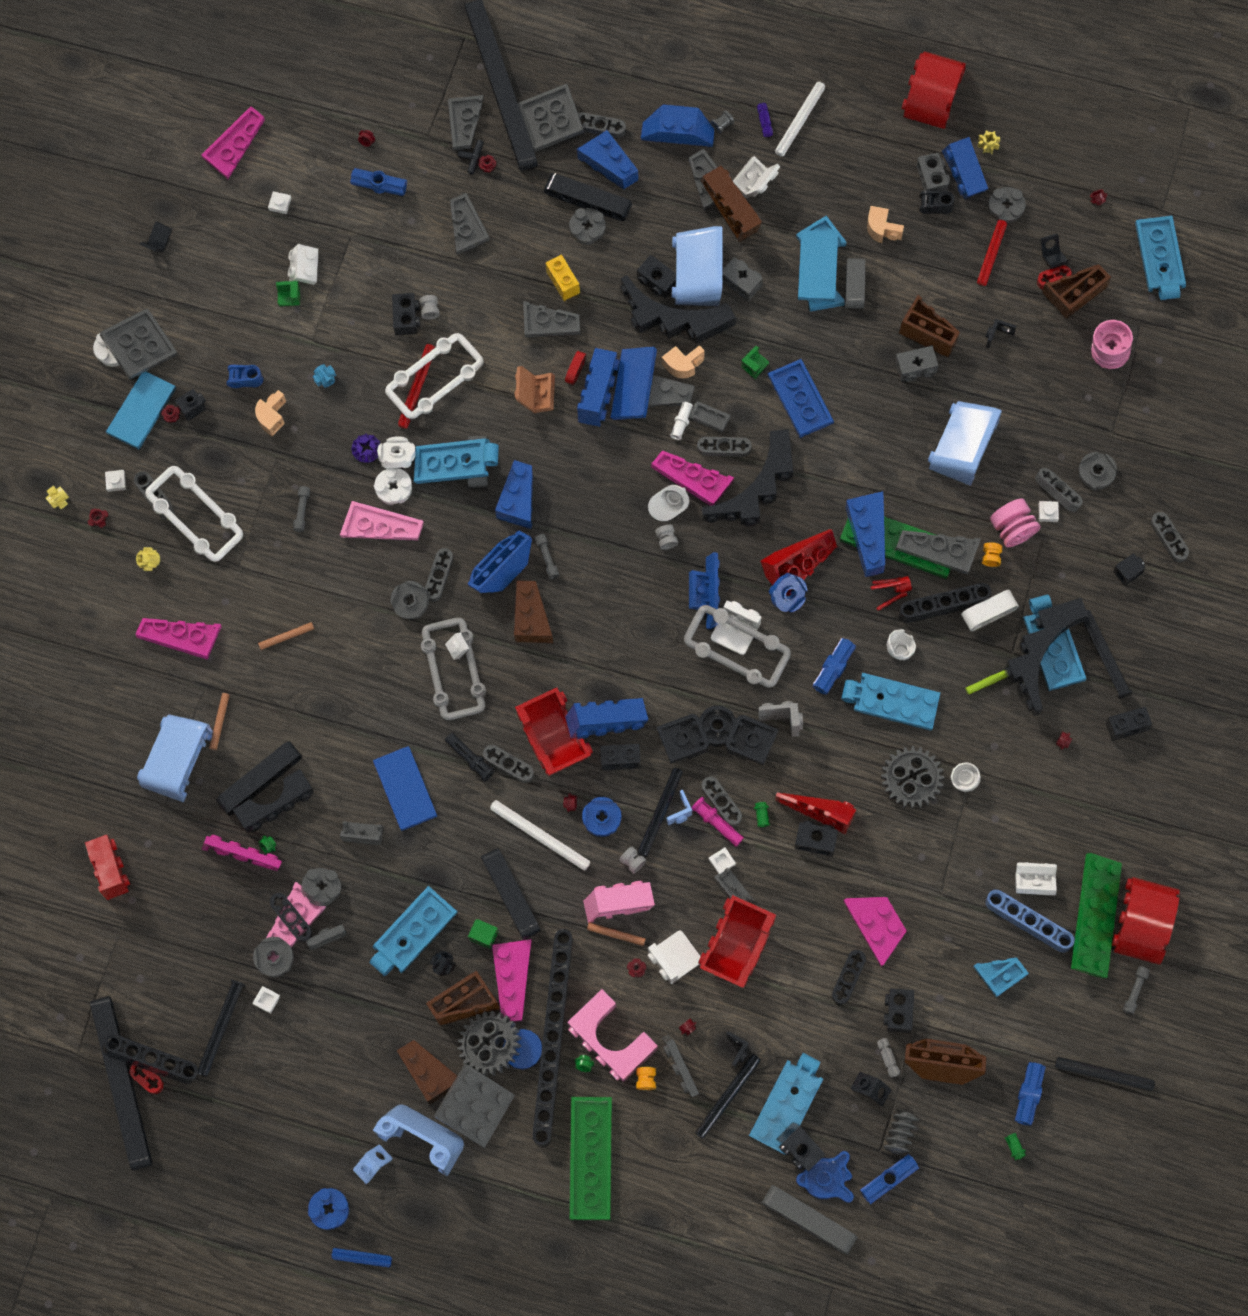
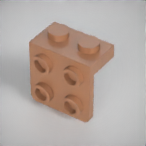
[514,366,555,413]

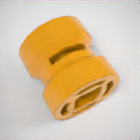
[982,543,1003,567]
[636,1067,656,1090]

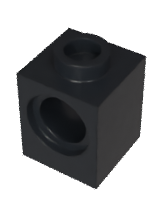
[1113,553,1146,586]

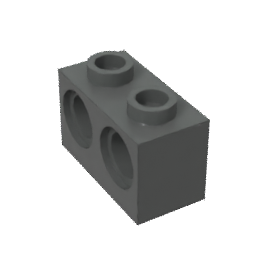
[916,152,950,197]

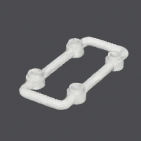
[385,333,484,419]
[145,466,243,562]

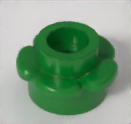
[258,836,276,854]
[575,1055,594,1072]

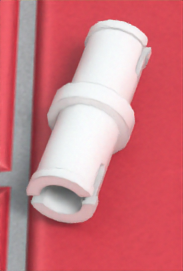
[670,402,694,440]

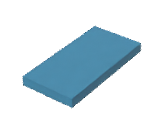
[798,230,838,302]
[106,371,176,449]

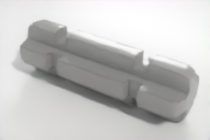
[877,1038,900,1077]

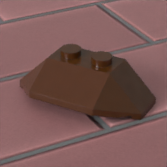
[904,1039,986,1085]

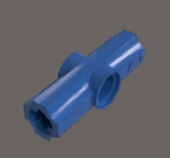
[350,168,407,196]
[813,638,856,695]
[1014,1062,1046,1126]
[860,1154,919,1205]

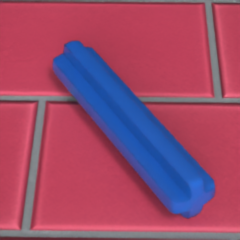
[332,1248,392,1267]

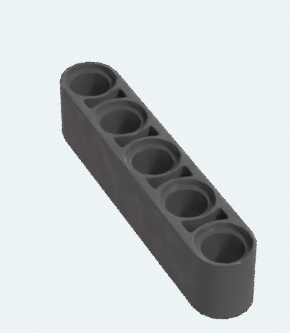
[761,1185,858,1255]

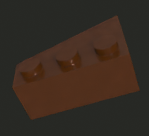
[1042,264,1111,319]
[899,295,960,357]
[514,581,553,643]
[426,971,500,1025]
[397,1040,457,1105]

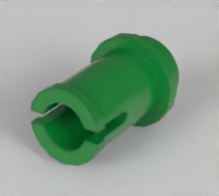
[754,802,770,827]
[1004,1133,1026,1161]

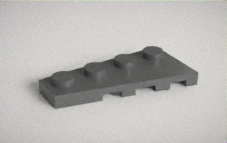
[896,530,981,575]

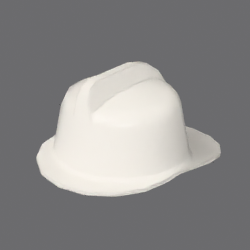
[648,485,689,521]

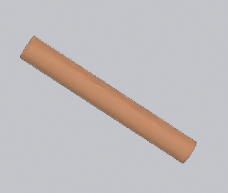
[258,622,314,650]
[209,693,230,750]
[587,922,646,946]

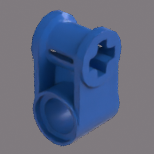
[226,364,264,388]

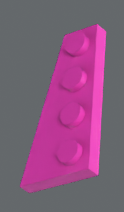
[201,106,265,179]
[651,451,734,506]
[135,618,222,660]
[201,835,281,871]
[492,939,532,1022]

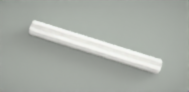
[775,82,825,157]

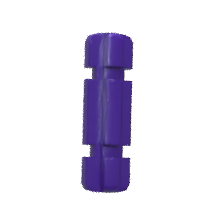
[757,103,773,137]

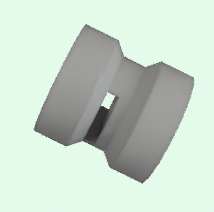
[419,295,440,320]
[655,525,678,550]
[619,846,647,874]

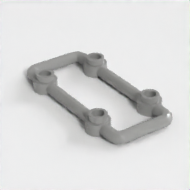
[684,605,791,688]
[421,618,486,720]

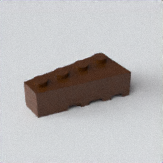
[701,166,762,242]

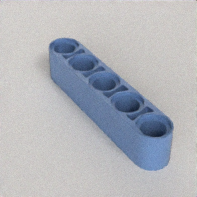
[986,890,1074,953]

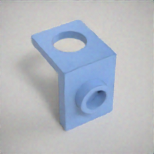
[666,790,692,825]
[353,1145,393,1184]

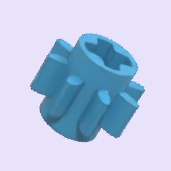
[313,364,336,388]

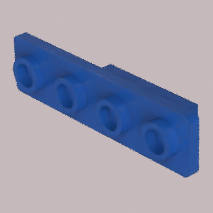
[689,552,720,629]

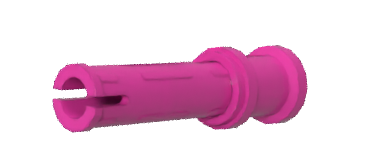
[691,797,744,847]

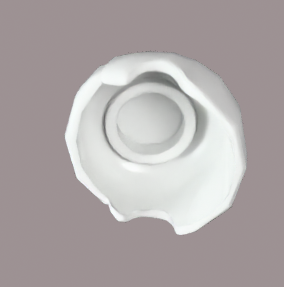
[886,629,916,660]
[951,762,981,792]

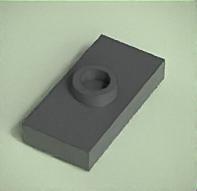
[689,401,731,433]
[306,924,347,950]

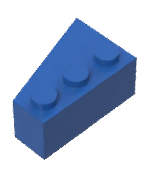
[577,130,638,190]
[942,137,988,199]
[495,460,533,529]

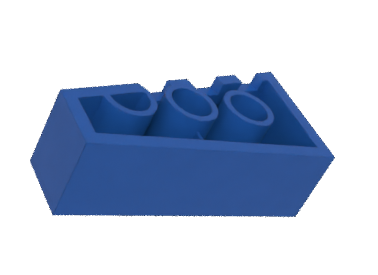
[577,348,620,427]
[845,491,885,577]
[565,698,648,739]

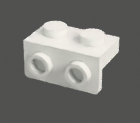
[288,244,318,285]
[1015,862,1057,895]

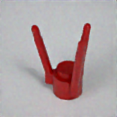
[871,576,912,611]

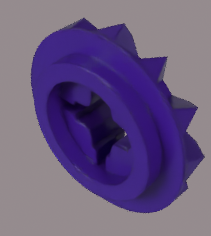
[351,433,380,463]

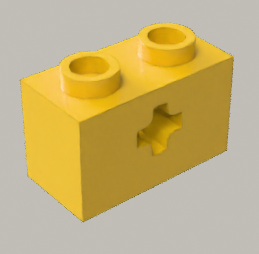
[545,254,580,301]

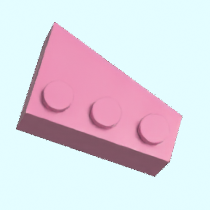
[583,881,655,923]

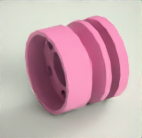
[1091,320,1133,369]
[990,499,1041,548]

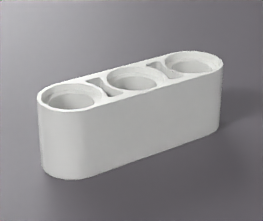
[961,590,1019,631]

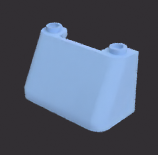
[672,226,722,306]
[928,401,1002,486]
[137,714,213,803]
[373,1105,464,1176]

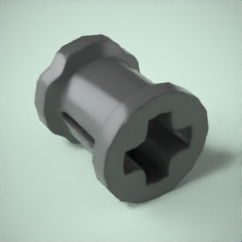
[710,110,734,134]

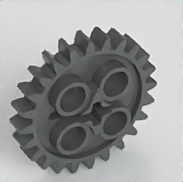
[881,746,944,809]
[457,1011,522,1076]

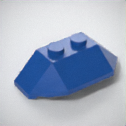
[641,105,715,147]
[468,531,532,593]

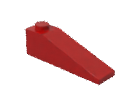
[761,529,837,596]
[775,792,857,834]

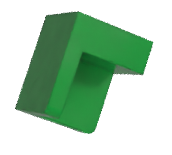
[276,281,300,306]
[741,346,769,379]
[468,919,499,949]

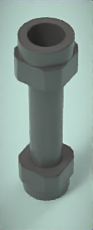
[293,486,310,532]
[534,534,560,579]
[1122,966,1150,1015]

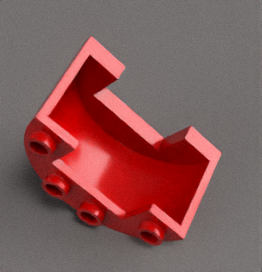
[902,51,966,129]
[515,687,593,776]
[1112,877,1180,965]
[698,895,776,988]

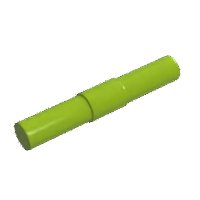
[965,670,1007,695]

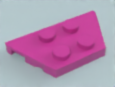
[843,897,906,967]

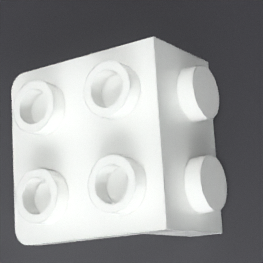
[733,156,780,199]
[711,601,761,655]
[647,931,700,984]

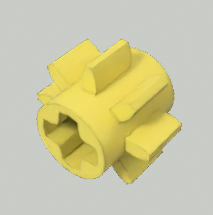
[978,130,1000,154]
[46,486,69,509]
[136,547,160,571]

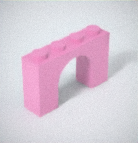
[567,989,658,1083]

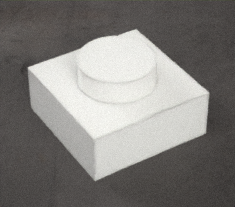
[268,192,291,214]
[105,470,126,492]
[1038,501,1059,522]
[445,633,469,660]
[709,848,736,875]
[253,986,281,1014]

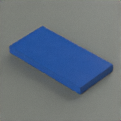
[611,347,657,420]
[768,359,834,438]
[373,746,437,831]

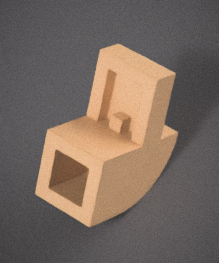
[867,206,904,243]
[662,346,704,378]
[255,390,286,436]

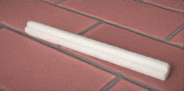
[490,800,590,871]

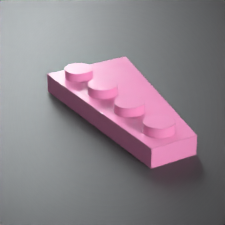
[340,501,424,540]
[266,882,326,962]

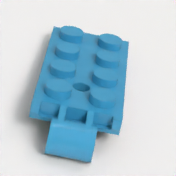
[1135,216,1186,300]
[414,438,499,484]
[1023,594,1086,691]
[841,673,940,731]
[369,886,458,976]
[749,1053,823,1155]

